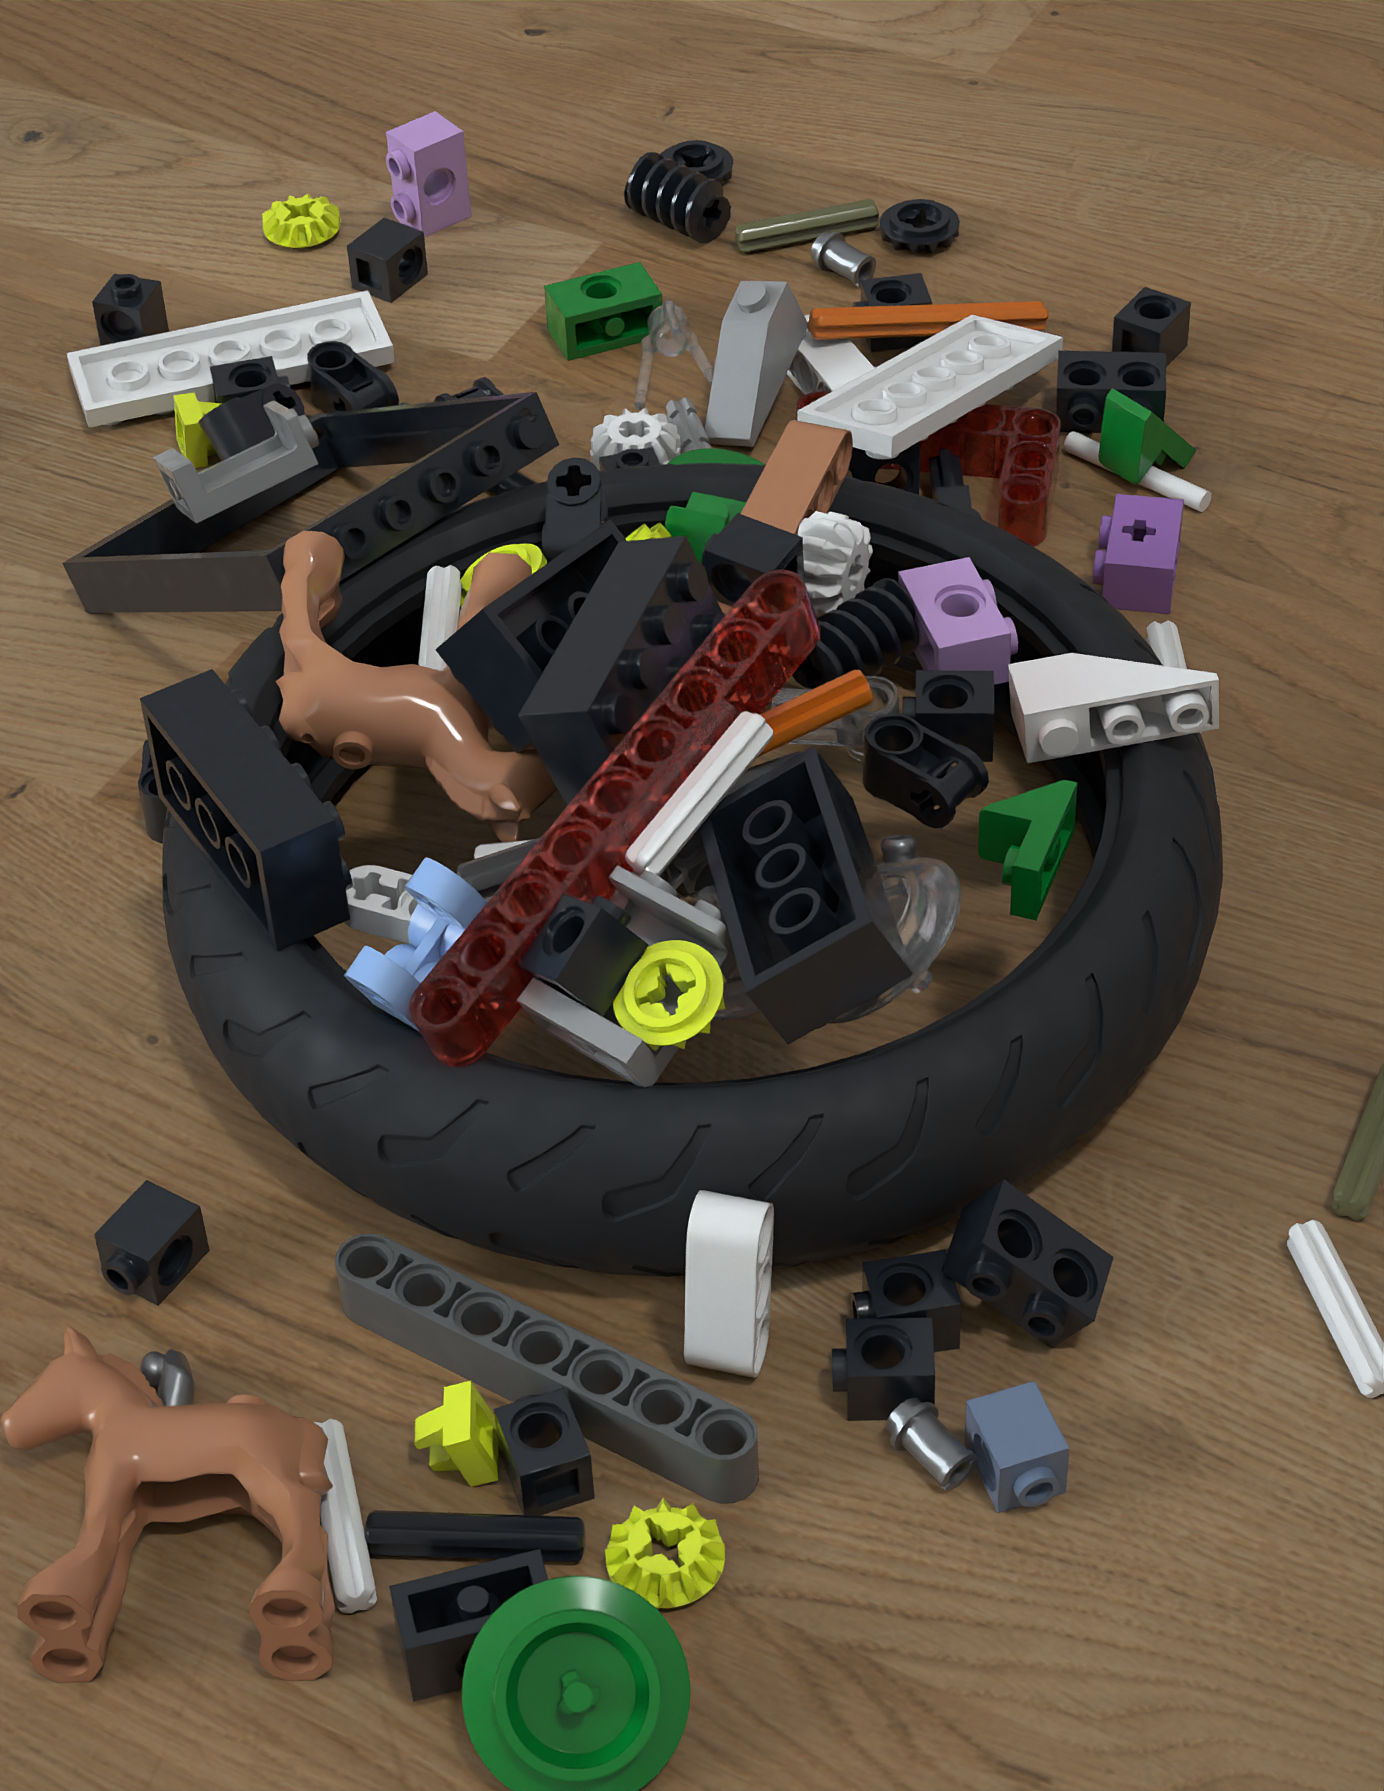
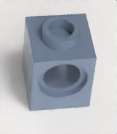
[965,1381,1069,1513]

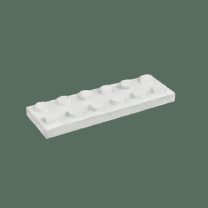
[67,290,395,428]
[797,315,1063,459]

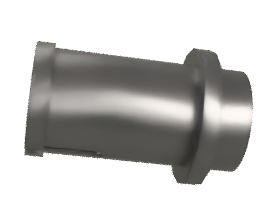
[811,232,876,286]
[886,1398,978,1491]

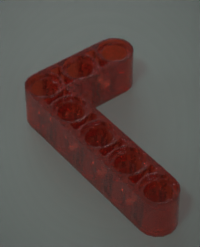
[796,391,1061,547]

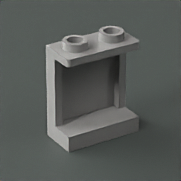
[153,400,319,523]
[517,866,737,1088]

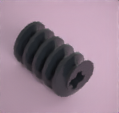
[624,152,731,244]
[781,578,919,690]

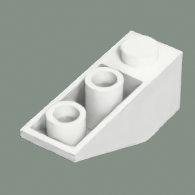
[1008,653,1219,763]

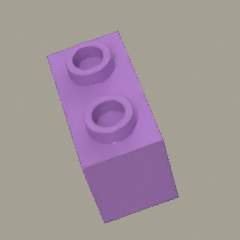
[1093,494,1184,614]

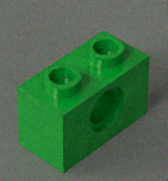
[544,262,664,361]

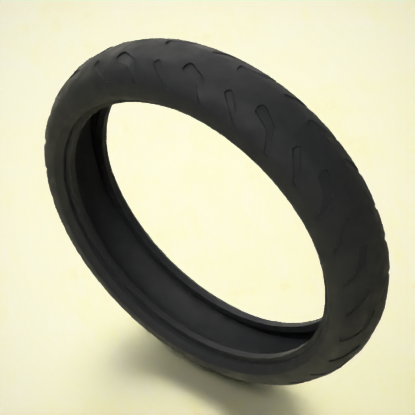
[162,463,1223,1277]

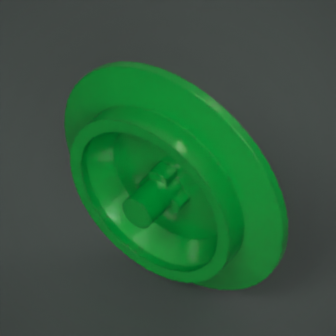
[462,1576,691,1791]

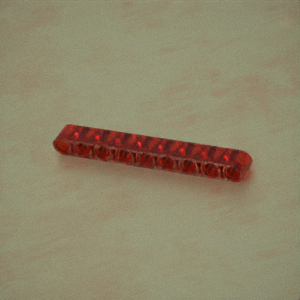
[409,570,821,1067]

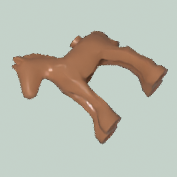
[275,531,558,842]
[0,1327,335,1683]

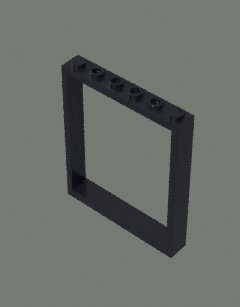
[62,392,559,613]

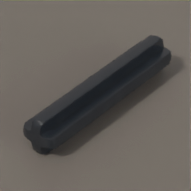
[365,1510,586,1562]

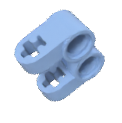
[344,857,507,1037]

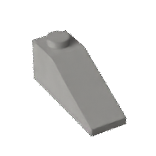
[705,281,808,447]

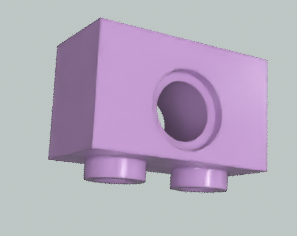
[386,111,471,237]
[898,557,1018,685]

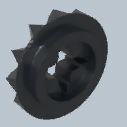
[660,140,733,185]
[880,199,960,254]

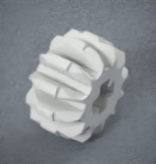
[590,408,681,471]
[789,511,873,617]

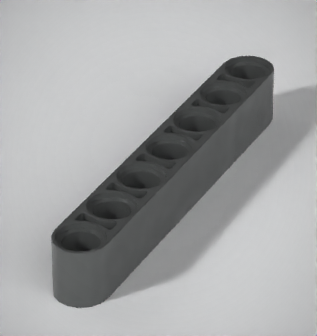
[335,1233,759,1504]

